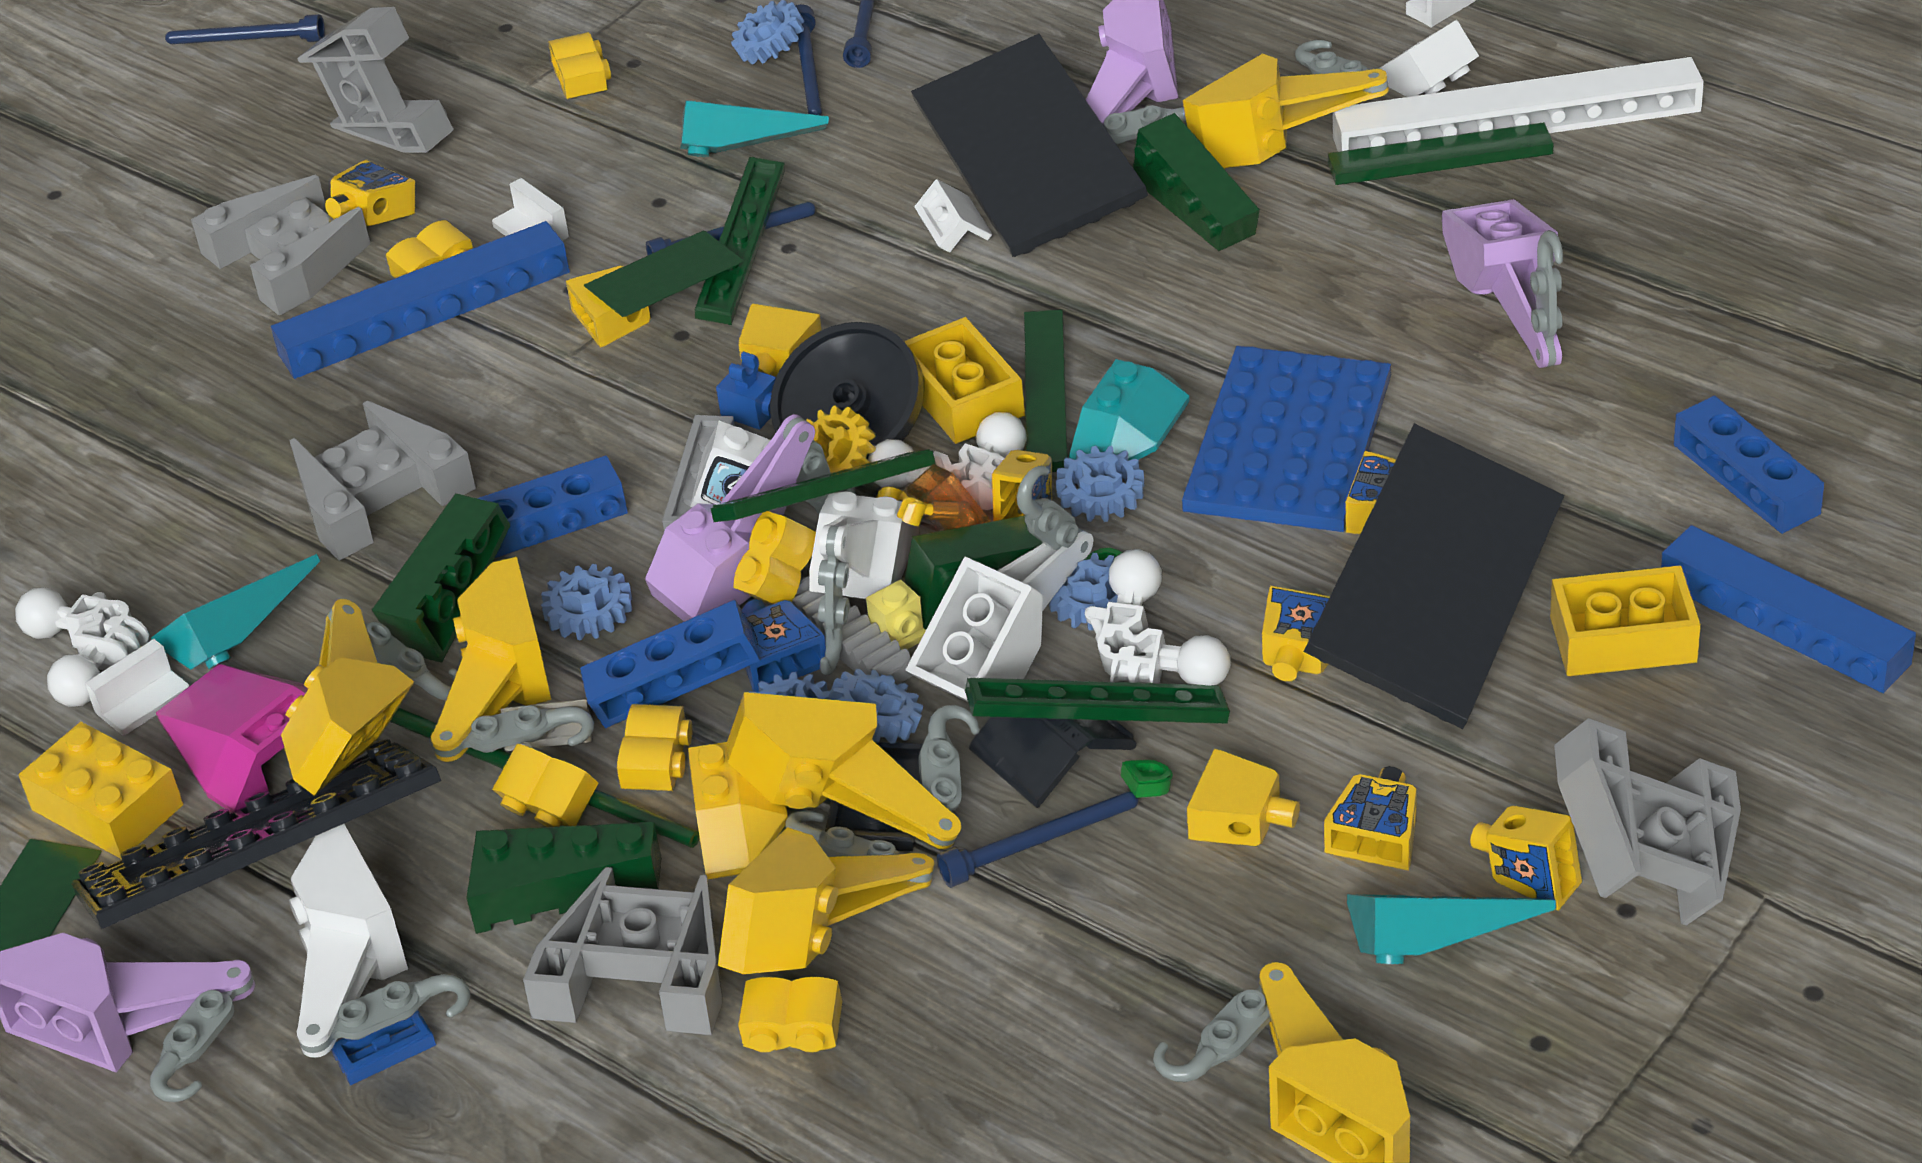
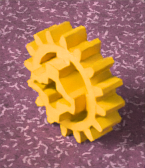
[806,406,876,473]

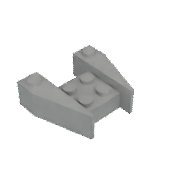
[297,7,453,153]
[191,175,370,316]
[289,401,476,561]
[1554,718,1741,926]
[523,867,723,1035]

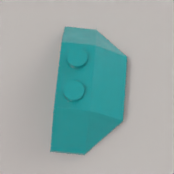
[1069,359,1190,460]

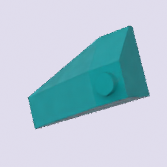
[680,101,829,157]
[151,554,320,670]
[1347,894,1556,964]

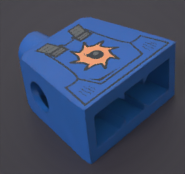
[742,599,826,693]

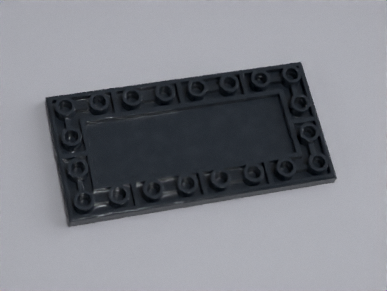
[911,33,1148,257]
[1303,423,1565,729]
[71,739,441,929]

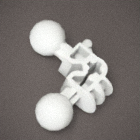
[868,412,1027,516]
[1085,549,1231,686]
[15,588,149,707]

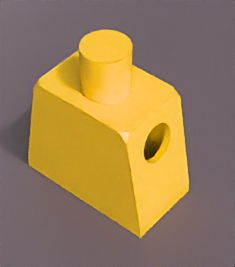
[566,266,651,348]
[739,303,822,377]
[1187,749,1300,846]

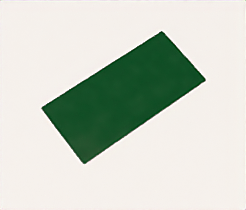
[584,230,744,317]
[0,839,102,951]

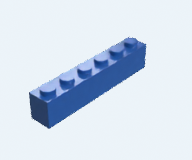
[1661,525,1916,694]

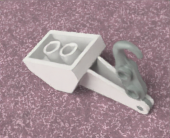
[905,465,1093,702]
[809,491,919,675]
[289,824,470,1057]

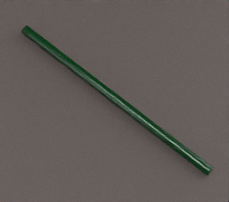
[390,707,700,848]

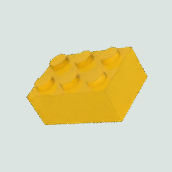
[904,317,1025,444]
[1550,566,1701,676]
[18,721,184,859]

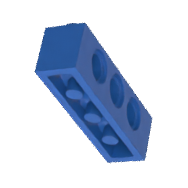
[1674,395,1824,534]
[477,455,628,558]
[580,600,761,729]

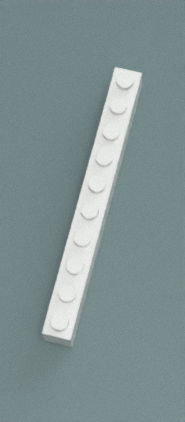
[1333,57,1704,152]

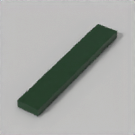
[1328,122,1554,185]
[694,157,785,325]
[1024,310,1067,472]
[710,449,936,522]
[965,678,1230,724]

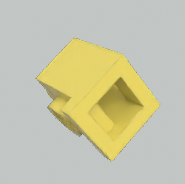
[866,579,926,650]

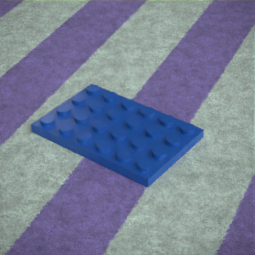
[1182,346,1391,532]

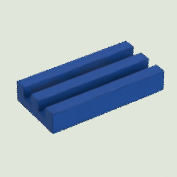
[331,1010,436,1086]

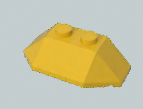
[688,742,788,880]

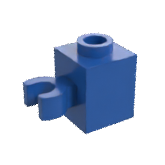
[716,351,776,430]

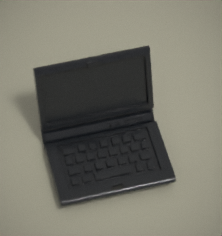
[969,717,1136,808]

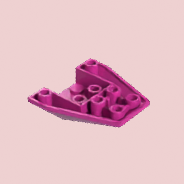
[156,664,308,812]

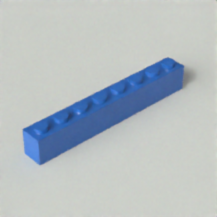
[270,221,570,379]

